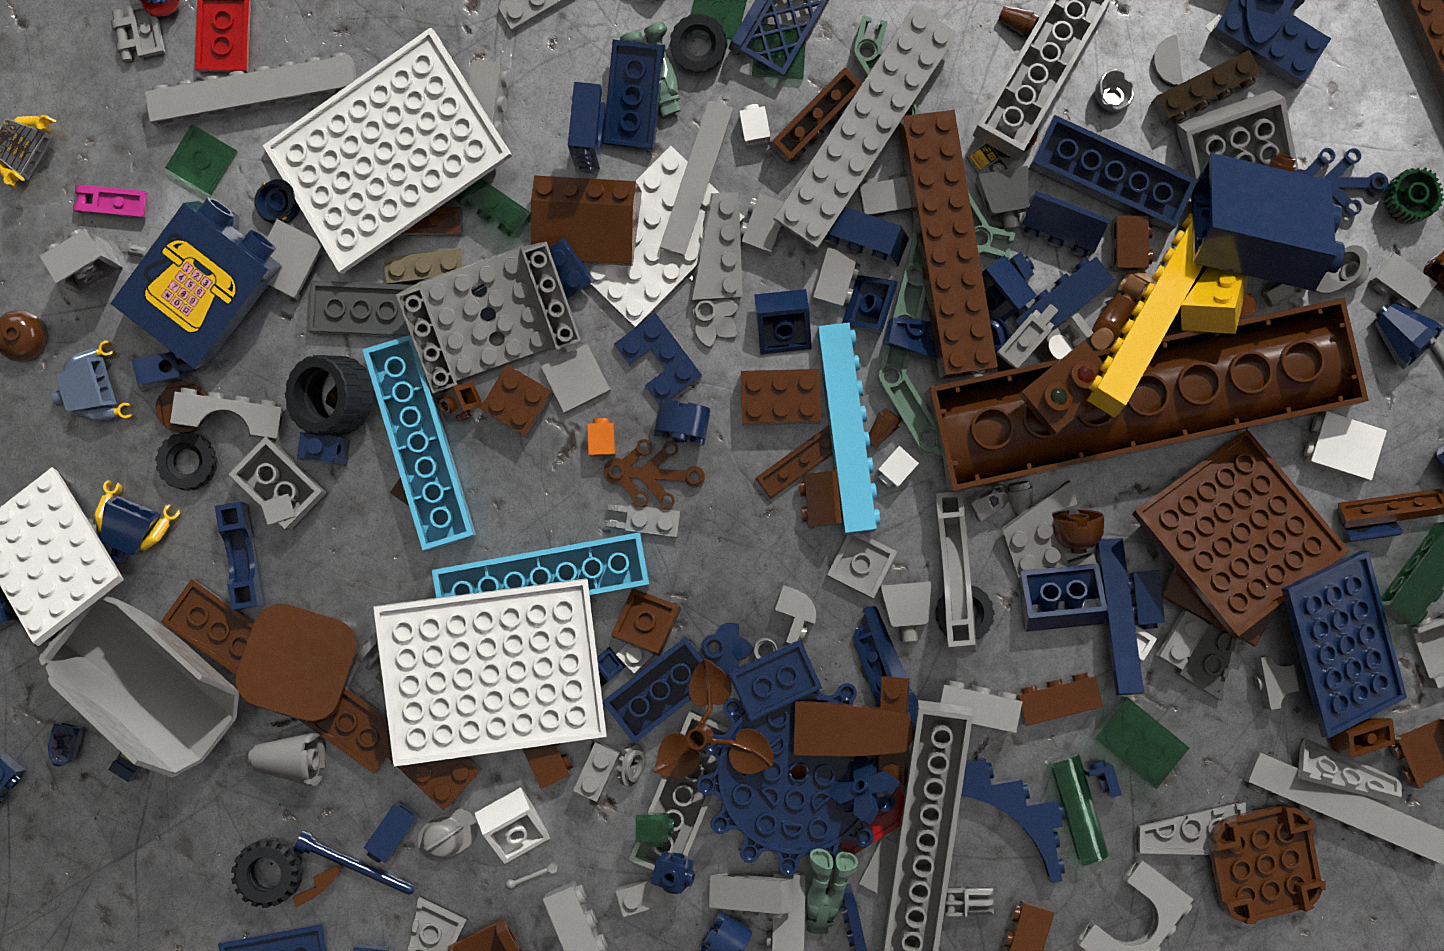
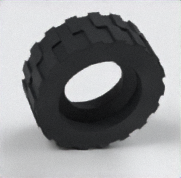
[669,14,727,72]
[155,432,217,491]
[935,585,995,640]

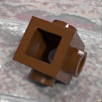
[436,381,482,422]

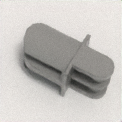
[945,887,994,917]

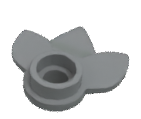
[693,298,739,347]

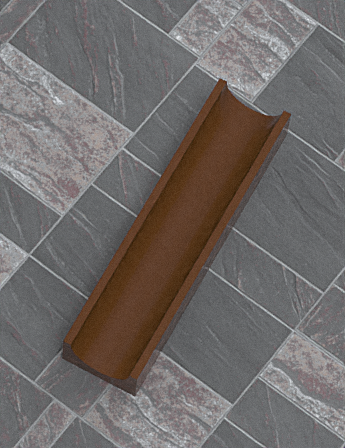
[924,297,1369,493]

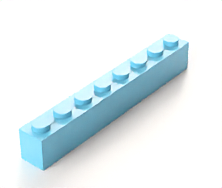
[817,323,880,536]

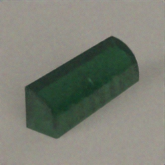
[1049,753,1109,866]

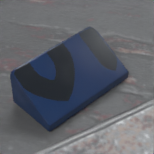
[1341,521,1403,543]

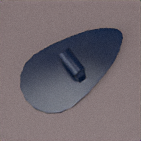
[1246,0,1295,44]

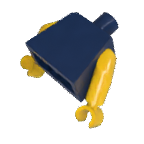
[94,480,181,562]

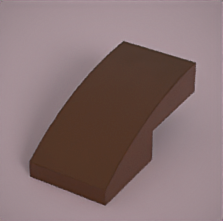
[292,865,344,907]

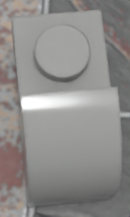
[1034,313,1093,362]
[774,585,816,643]

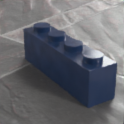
[1011,257,1116,330]

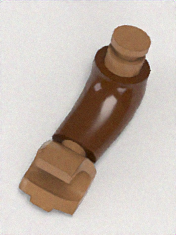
[1090,269,1155,350]

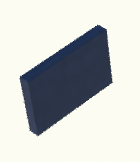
[728,639,822,722]

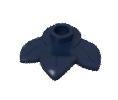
[701,623,753,675]

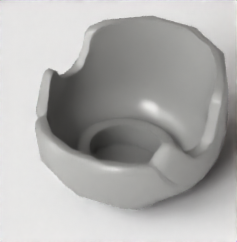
[1095,69,1134,112]

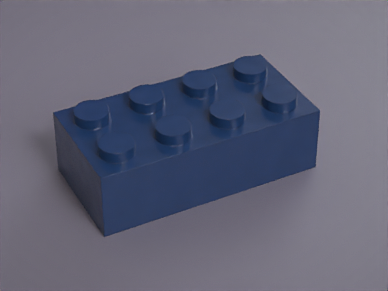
[1209,0,1331,89]
[602,637,704,744]

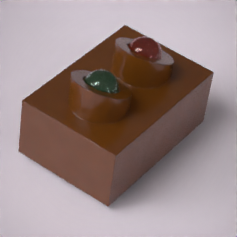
[1018,340,1103,435]

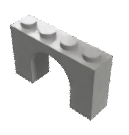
[1075,858,1194,951]

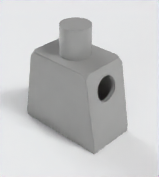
[879,581,931,642]

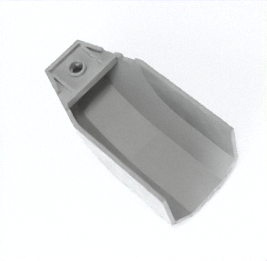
[24,595,239,778]

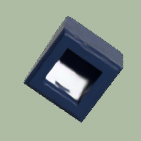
[597,647,626,687]

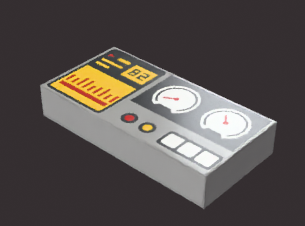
[966,143,1008,174]

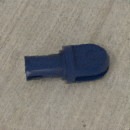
[990,318,1013,372]

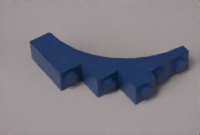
[961,758,1066,883]

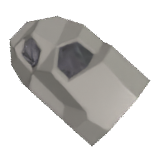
[966,483,1009,522]

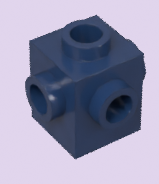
[651,852,696,894]

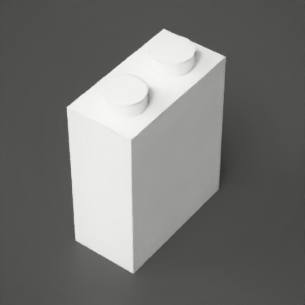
[1304,411,1387,482]

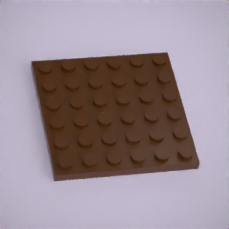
[1132,429,1350,640]

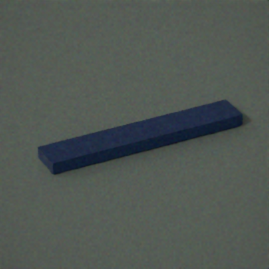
[1096,538,1144,696]

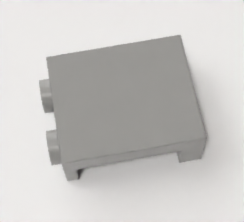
[265,219,326,302]
[1408,611,1444,688]

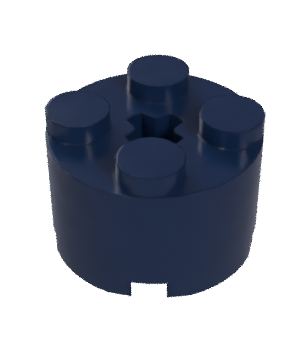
[653,399,710,445]
[697,911,753,951]

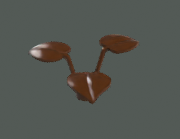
[654,659,774,777]

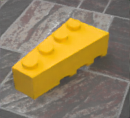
[1181,267,1249,334]

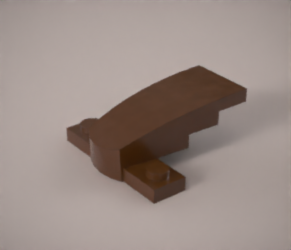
[794,676,914,785]

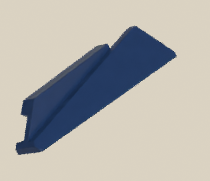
[853,606,918,729]

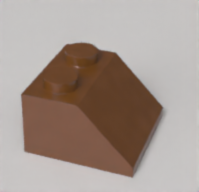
[799,470,842,528]

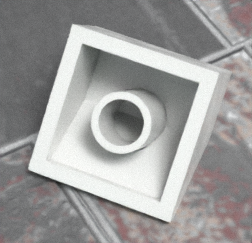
[475,787,550,864]

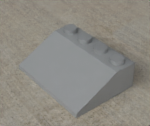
[1176,90,1298,179]

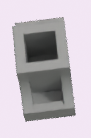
[1255,655,1299,710]

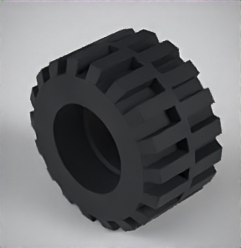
[231,838,303,908]

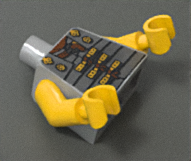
[0,115,56,190]

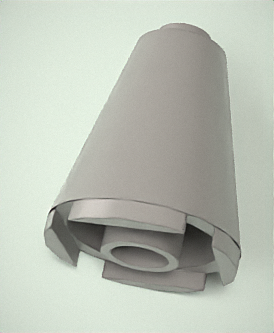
[248,733,326,786]

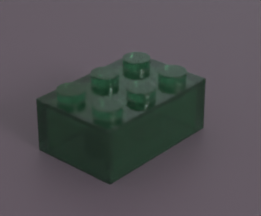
[1090,696,1190,789]

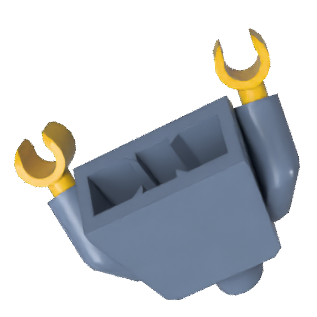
[51,341,133,421]

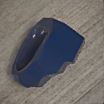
[48,722,84,767]

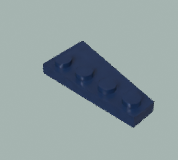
[884,318,976,375]

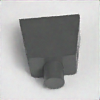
[976,166,1029,230]

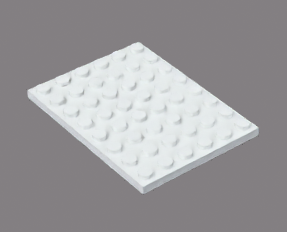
[263,27,513,274]
[373,578,607,767]

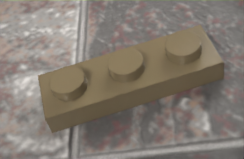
[383,248,464,284]

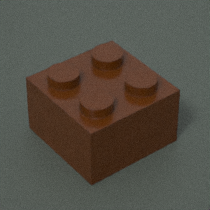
[480,364,554,438]

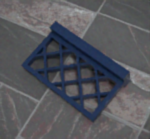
[728,0,827,77]

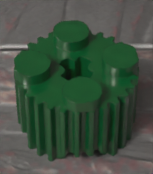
[1383,168,1444,224]

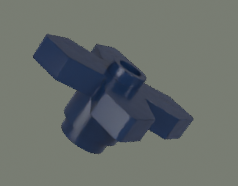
[831,756,900,825]

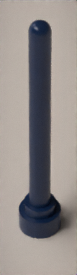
[294,831,414,895]

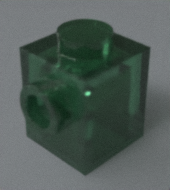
[636,812,674,847]

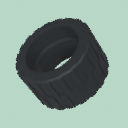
[285,355,374,435]

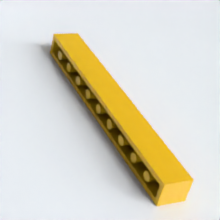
[1087,213,1203,418]

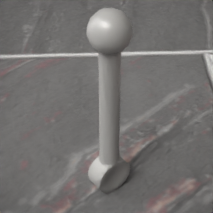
[505,863,558,890]

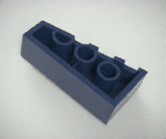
[823,207,909,267]

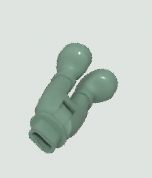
[620,22,681,117]
[806,849,858,935]

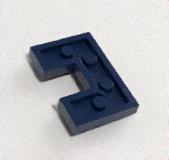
[614,313,702,404]

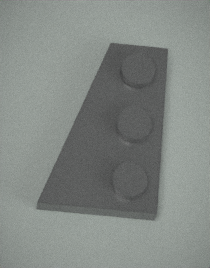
[1176,622,1237,701]

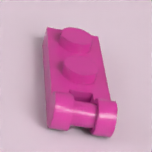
[73,185,148,218]

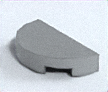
[1153,34,1183,86]

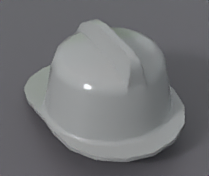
[1316,245,1371,293]
[418,809,478,862]

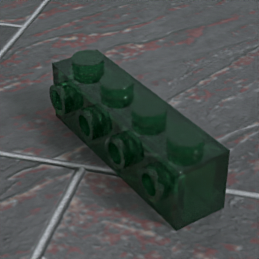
[454,178,531,239]

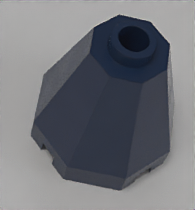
[1375,304,1444,370]

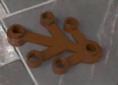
[604,439,705,509]

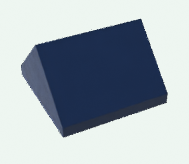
[842,275,898,336]

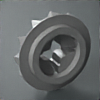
[616,744,645,786]

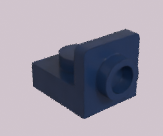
[1084,760,1122,798]

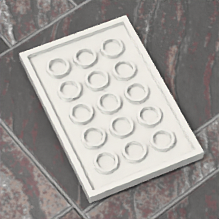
[583,146,745,328]
[0,467,124,646]

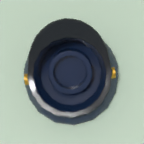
[254,179,300,224]

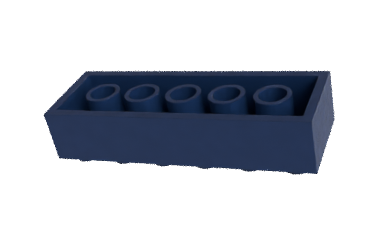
[1029,115,1197,232]

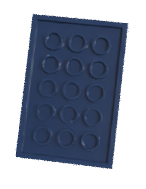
[1281,550,1407,738]

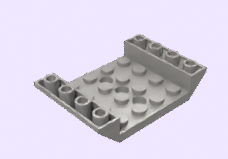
[396,242,581,394]

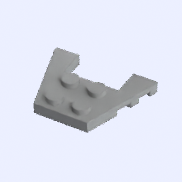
[1002,480,1097,578]

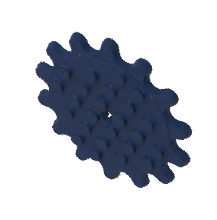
[697,676,895,876]

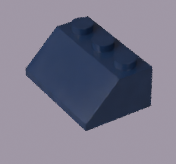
[1018,190,1110,257]
[1020,563,1108,632]

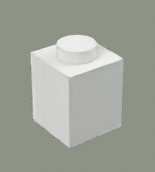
[739,104,771,146]
[877,446,919,488]

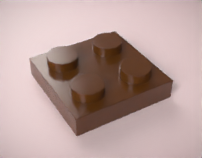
[611,588,681,656]

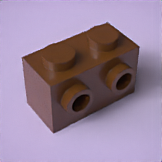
[1113,216,1153,271]

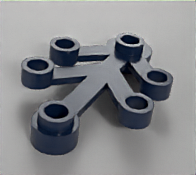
[1295,148,1389,216]

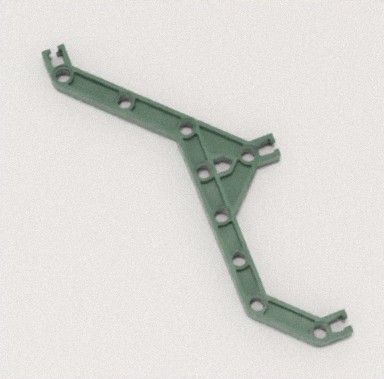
[853,15,1015,458]

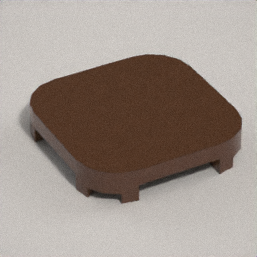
[235,604,358,724]
[1209,805,1326,924]

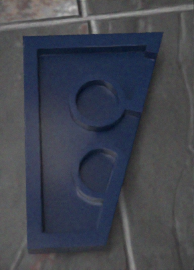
[841,883,867,951]

